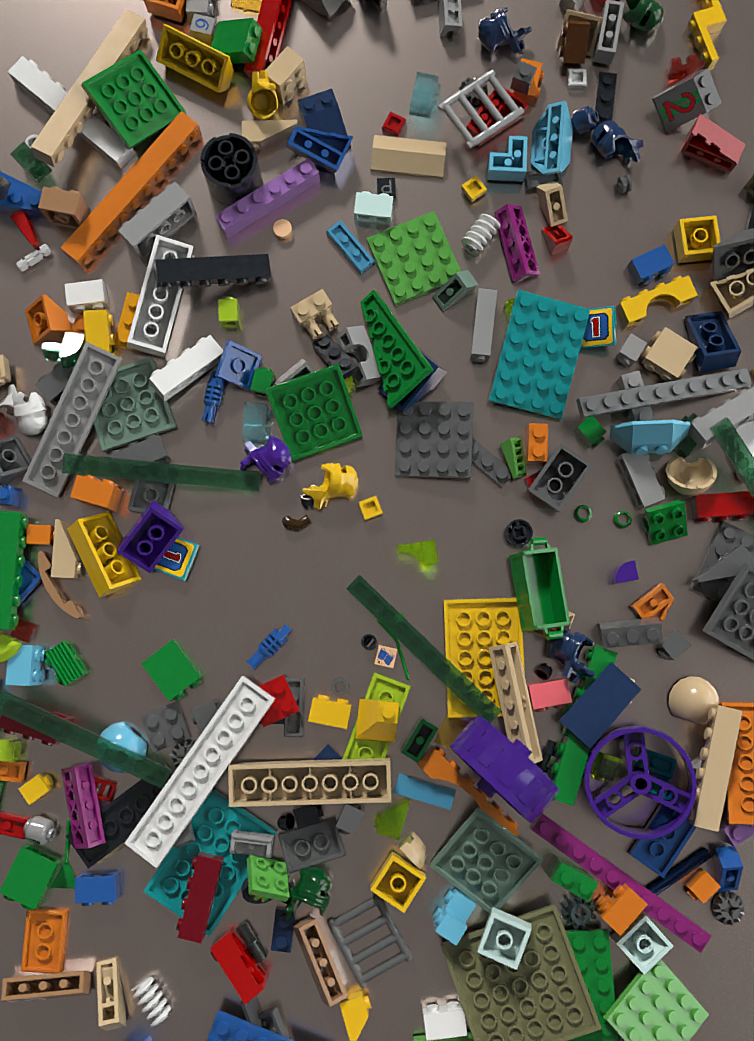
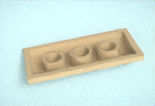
[370,135,446,179]

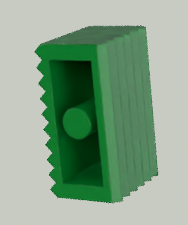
[44,640,89,687]

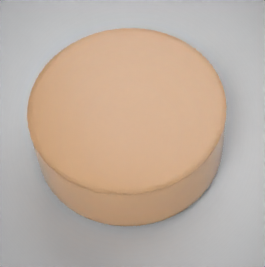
[273,219,292,239]

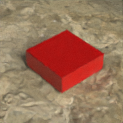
[382,111,406,137]

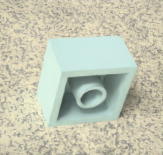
[477,907,532,970]

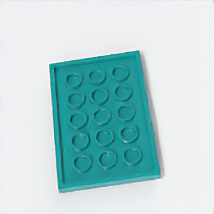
[488,289,591,420]
[143,788,277,937]

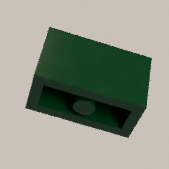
[401,717,439,763]

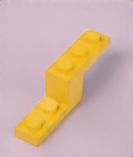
[688,0,727,70]

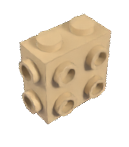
[641,327,697,382]

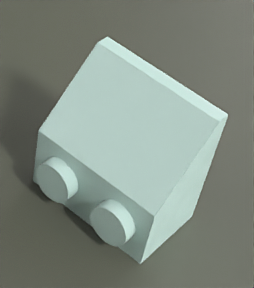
[611,912,674,975]

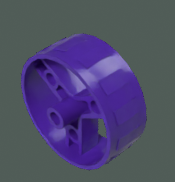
[449,715,560,824]
[584,725,697,839]

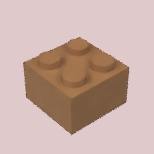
[38,186,90,228]

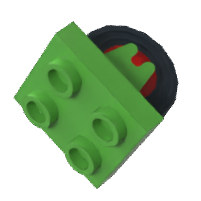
[241,855,289,904]

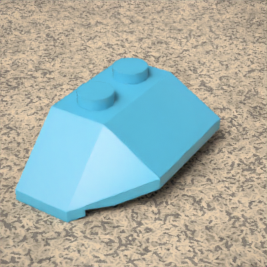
[531,101,573,175]
[609,420,690,455]

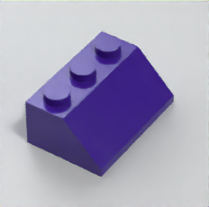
[117,500,184,573]

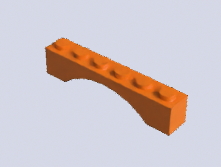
[416,746,520,836]

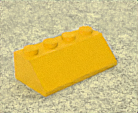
[156,24,233,93]
[67,511,141,598]

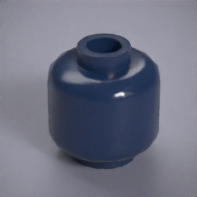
[570,106,599,134]

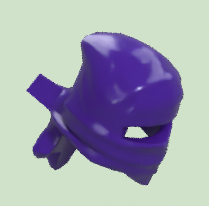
[240,436,292,484]

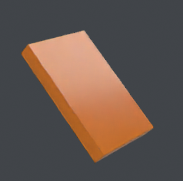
[21,908,69,974]

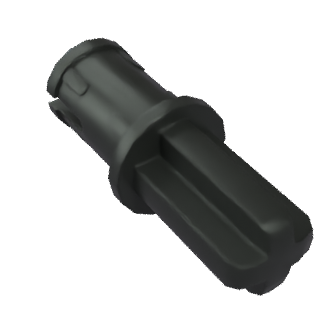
[237,922,268,963]

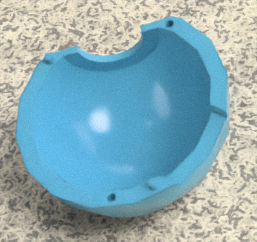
[96,721,147,773]

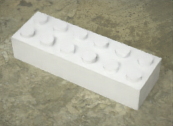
[127,235,194,358]

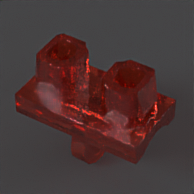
[667,54,705,82]

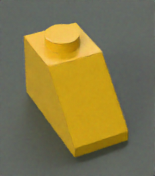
[339,990,371,1041]

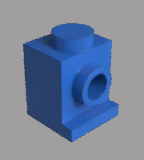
[0,485,22,508]

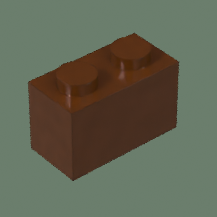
[559,20,590,64]

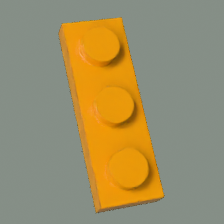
[114,292,140,351]

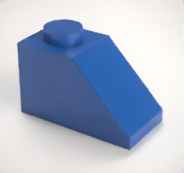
[713,846,743,892]

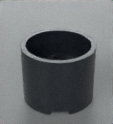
[200,133,262,206]

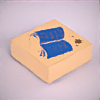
[374,645,397,668]

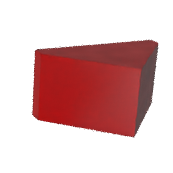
[541,224,573,255]

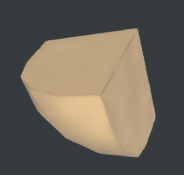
[399,831,427,869]

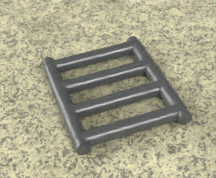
[327,894,413,989]

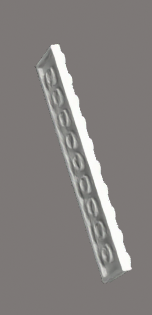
[124,676,275,868]

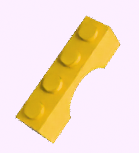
[616,275,698,328]

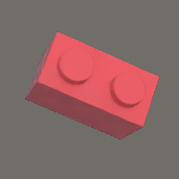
[527,678,572,712]

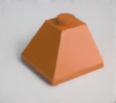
[25,294,71,345]

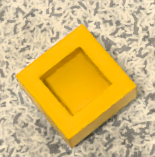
[461,175,487,202]
[358,496,383,521]

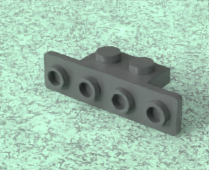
[241,996,290,1039]

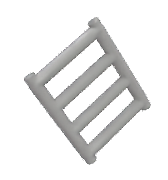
[438,70,524,149]

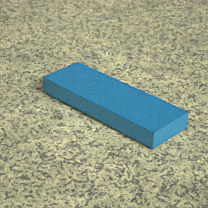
[326,220,375,274]
[393,773,456,810]

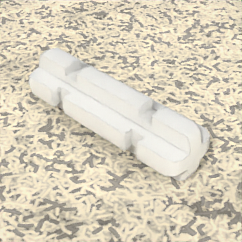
[16,244,52,272]

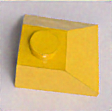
[356,698,399,742]

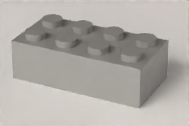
[118,182,196,261]

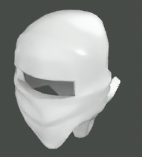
[0,384,49,435]

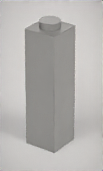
[470,288,497,362]

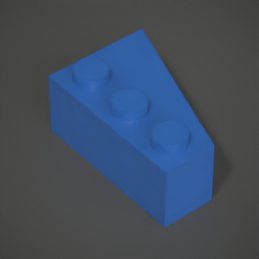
[285,126,354,173]
[0,171,47,220]

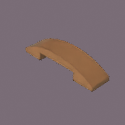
[38,550,85,619]

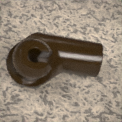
[282,514,311,531]

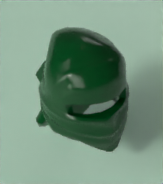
[622,0,664,32]
[281,867,333,921]

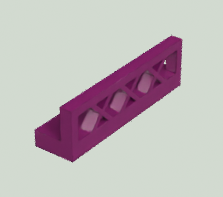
[494,204,540,281]
[61,763,106,849]

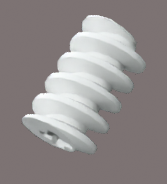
[461,214,501,257]
[131,976,171,1027]

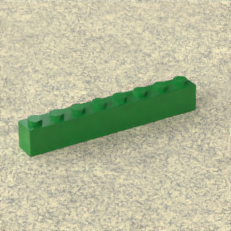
[551,645,618,807]

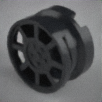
[504,519,533,547]

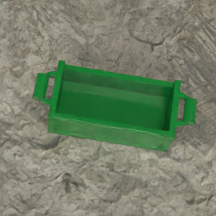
[509,537,570,640]

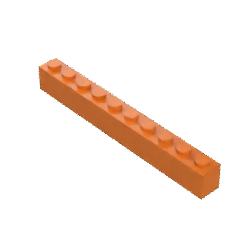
[60,111,201,268]

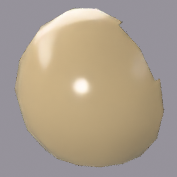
[666,456,717,496]
[669,676,719,725]

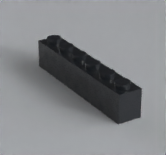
[153,254,271,290]

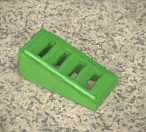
[500,436,527,479]

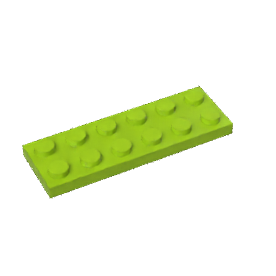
[343,672,411,759]

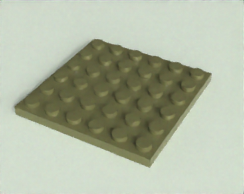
[441,903,602,1041]

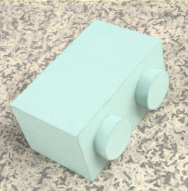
[354,191,393,225]

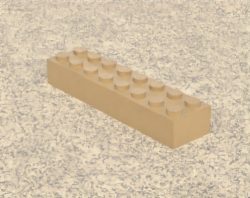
[228,758,392,807]

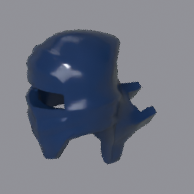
[478,7,532,53]
[592,120,644,164]
[547,628,595,684]

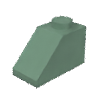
[433,270,478,311]

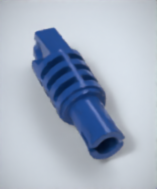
[201,370,224,424]
[246,624,291,670]

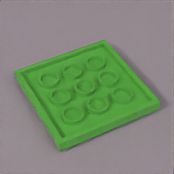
[366,211,461,306]
[603,959,709,1041]

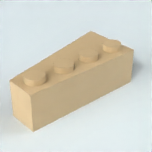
[710,268,754,319]

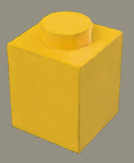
[18,772,55,805]

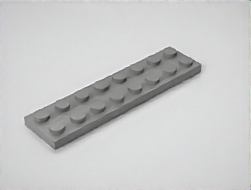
[22,342,123,497]

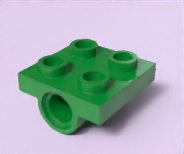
[642,499,688,545]

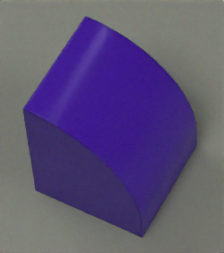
[611,560,639,584]

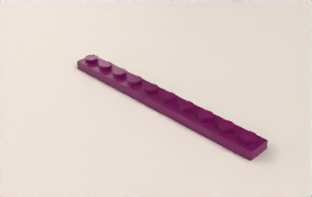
[531,813,712,953]

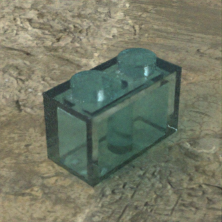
[409,72,441,119]
[241,402,272,444]

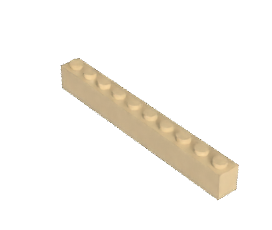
[31,9,148,167]

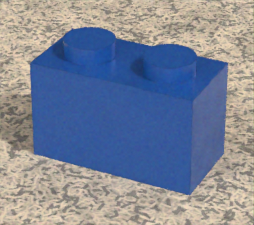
[627,244,675,285]
[75,872,120,906]

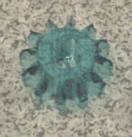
[562,894,596,930]

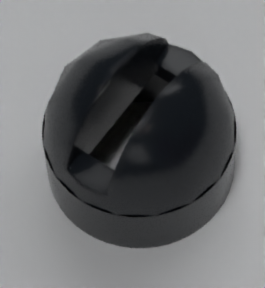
[301,494,314,509]
[361,634,377,650]
[535,663,553,680]
[277,814,295,831]

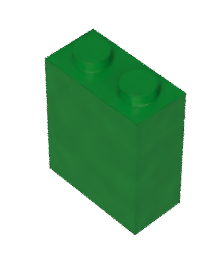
[211,18,263,64]
[141,639,204,702]
[0,844,62,910]
[544,854,599,902]

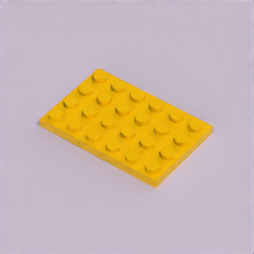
[443,598,525,718]

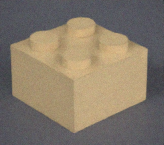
[266,46,307,105]

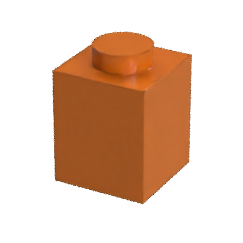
[26,524,55,546]
[684,868,720,904]

